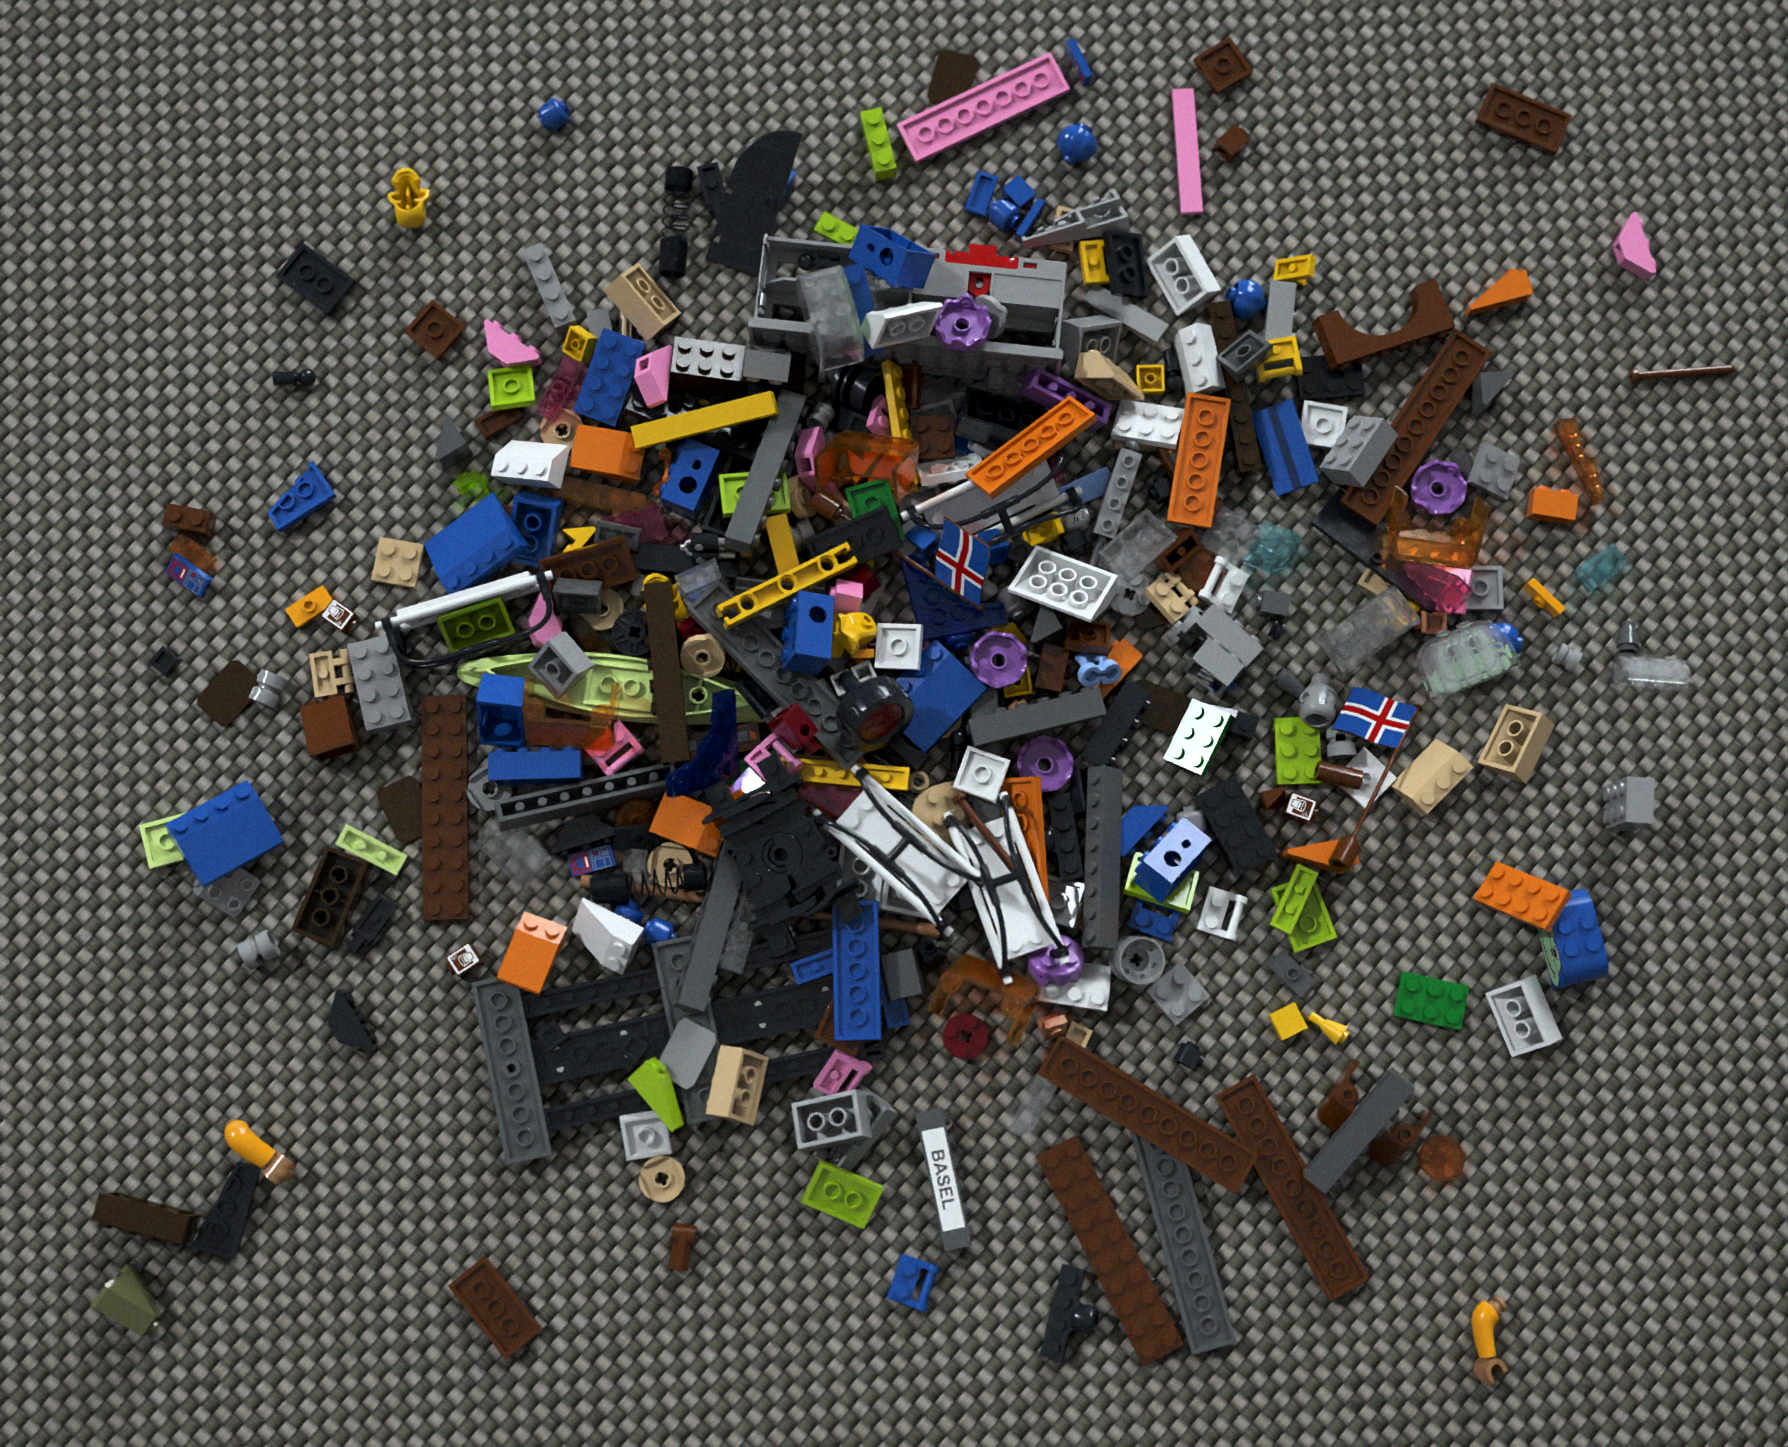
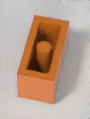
[1526,486,1579,525]

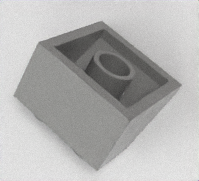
[743,343,791,385]
[527,631,594,700]

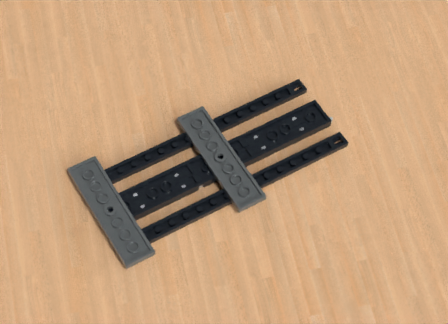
[471,929,887,1165]

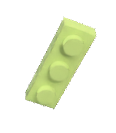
[335,824,408,876]

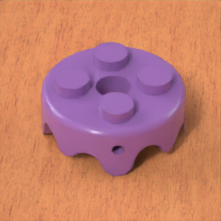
[934,294,991,352]
[1410,460,1467,516]
[970,631,1027,689]
[1016,736,1073,793]
[1027,935,1084,987]

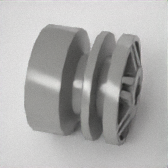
[1109,935,1165,985]

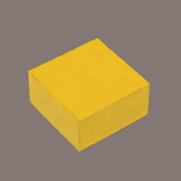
[562,325,598,363]
[1135,365,1165,395]
[1003,664,1033,698]
[1268,1002,1308,1041]

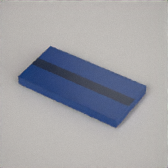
[1252,398,1320,497]

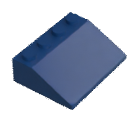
[424,492,530,594]
[895,639,988,753]
[165,780,285,888]

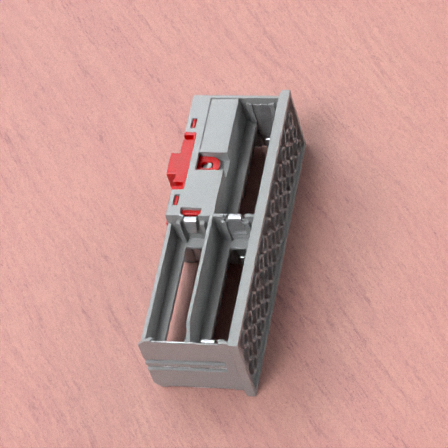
[748,234,1067,385]

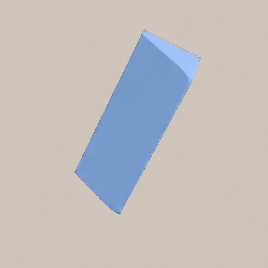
[1052,467,1110,512]

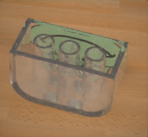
[796,265,864,372]
[1317,585,1422,677]
[1416,620,1522,701]

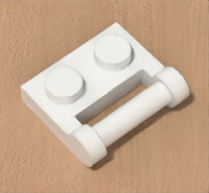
[1198,556,1249,614]
[1196,886,1248,942]

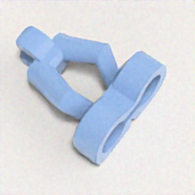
[1075,651,1122,687]

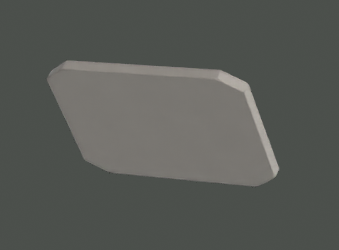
[659,1018,717,1090]

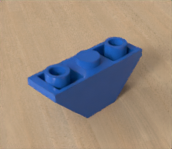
[1120,805,1169,859]

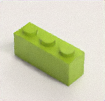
[860,107,897,182]

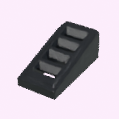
[1072,768,1088,818]

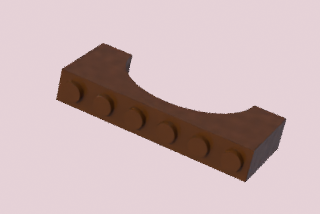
[1312,279,1455,372]

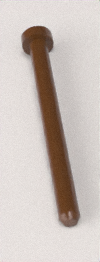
[1629,365,1735,384]
[951,791,1018,882]

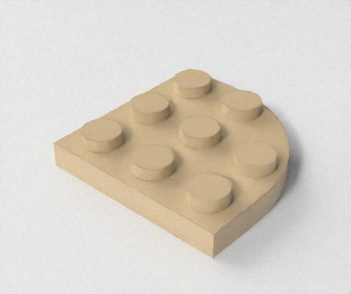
[906,780,971,854]

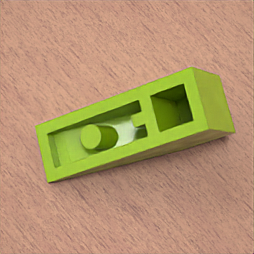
[628,1057,684,1132]

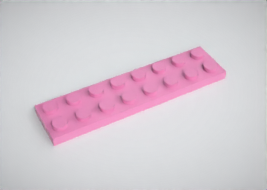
[896,52,1070,164]

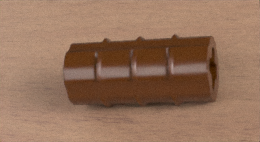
[1314,760,1363,790]

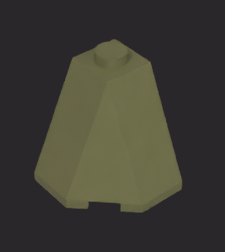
[90,1263,162,1336]

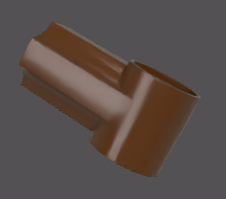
[668,1222,697,1271]

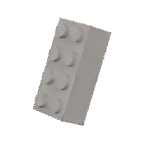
[347,635,415,735]

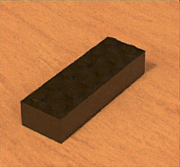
[668,336,807,402]

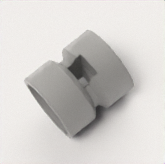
[789,518,815,553]
[248,669,288,710]
[1325,724,1357,759]
[237,929,280,970]

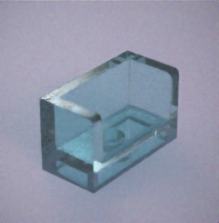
[1572,543,1629,593]

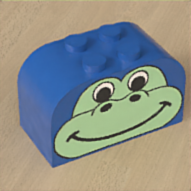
[1537,888,1609,989]

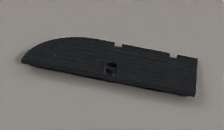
[706,130,803,276]
[1310,488,1439,614]

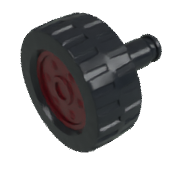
[835,670,914,752]

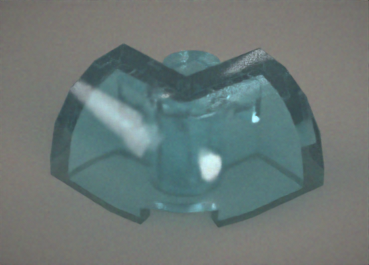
[1243,520,1302,574]

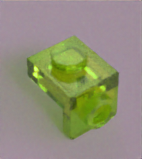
[453,469,490,495]

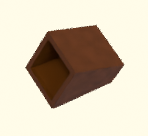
[300,694,362,762]

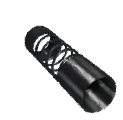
[658,166,693,279]
[590,862,707,905]

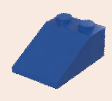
[511,491,564,568]

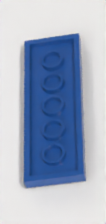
[832,900,882,1041]

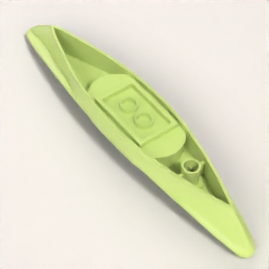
[457,652,767,725]

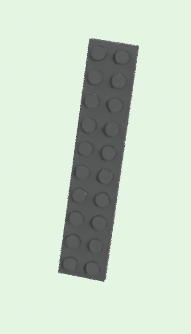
[686,580,866,772]
[1129,1130,1237,1355]

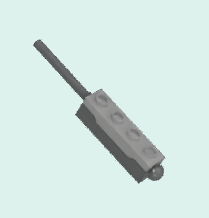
[1089,441,1142,568]

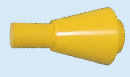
[1308,1012,1349,1045]

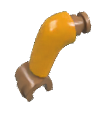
[224,1119,296,1186]
[1471,1296,1508,1386]

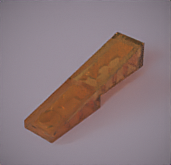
[1553,417,1604,506]
[553,476,648,518]

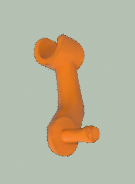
[652,448,672,497]

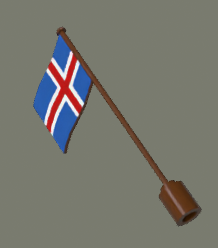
[808,488,990,612]
[1328,687,1422,873]

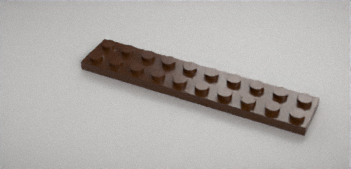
[1338,328,1492,528]
[421,695,470,921]
[1037,1034,1259,1194]
[1213,1074,1370,1301]
[1036,1135,1184,1366]

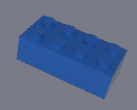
[573,328,647,428]
[488,747,585,786]

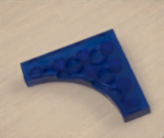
[899,553,1009,643]
[665,689,740,798]

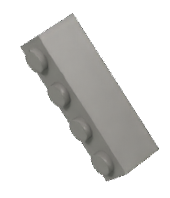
[522,242,578,336]
[1262,280,1299,371]

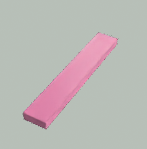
[1171,88,1203,215]

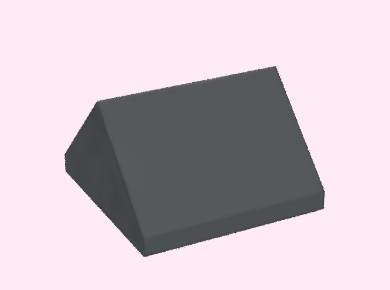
[1216,329,1273,383]
[1470,371,1514,418]
[435,416,473,471]
[553,578,603,615]
[1027,604,1062,651]
[880,948,928,1001]

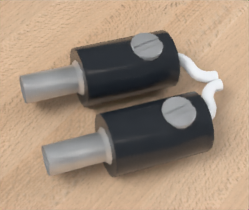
[680,533,735,564]

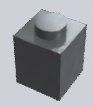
[1255,590,1291,620]

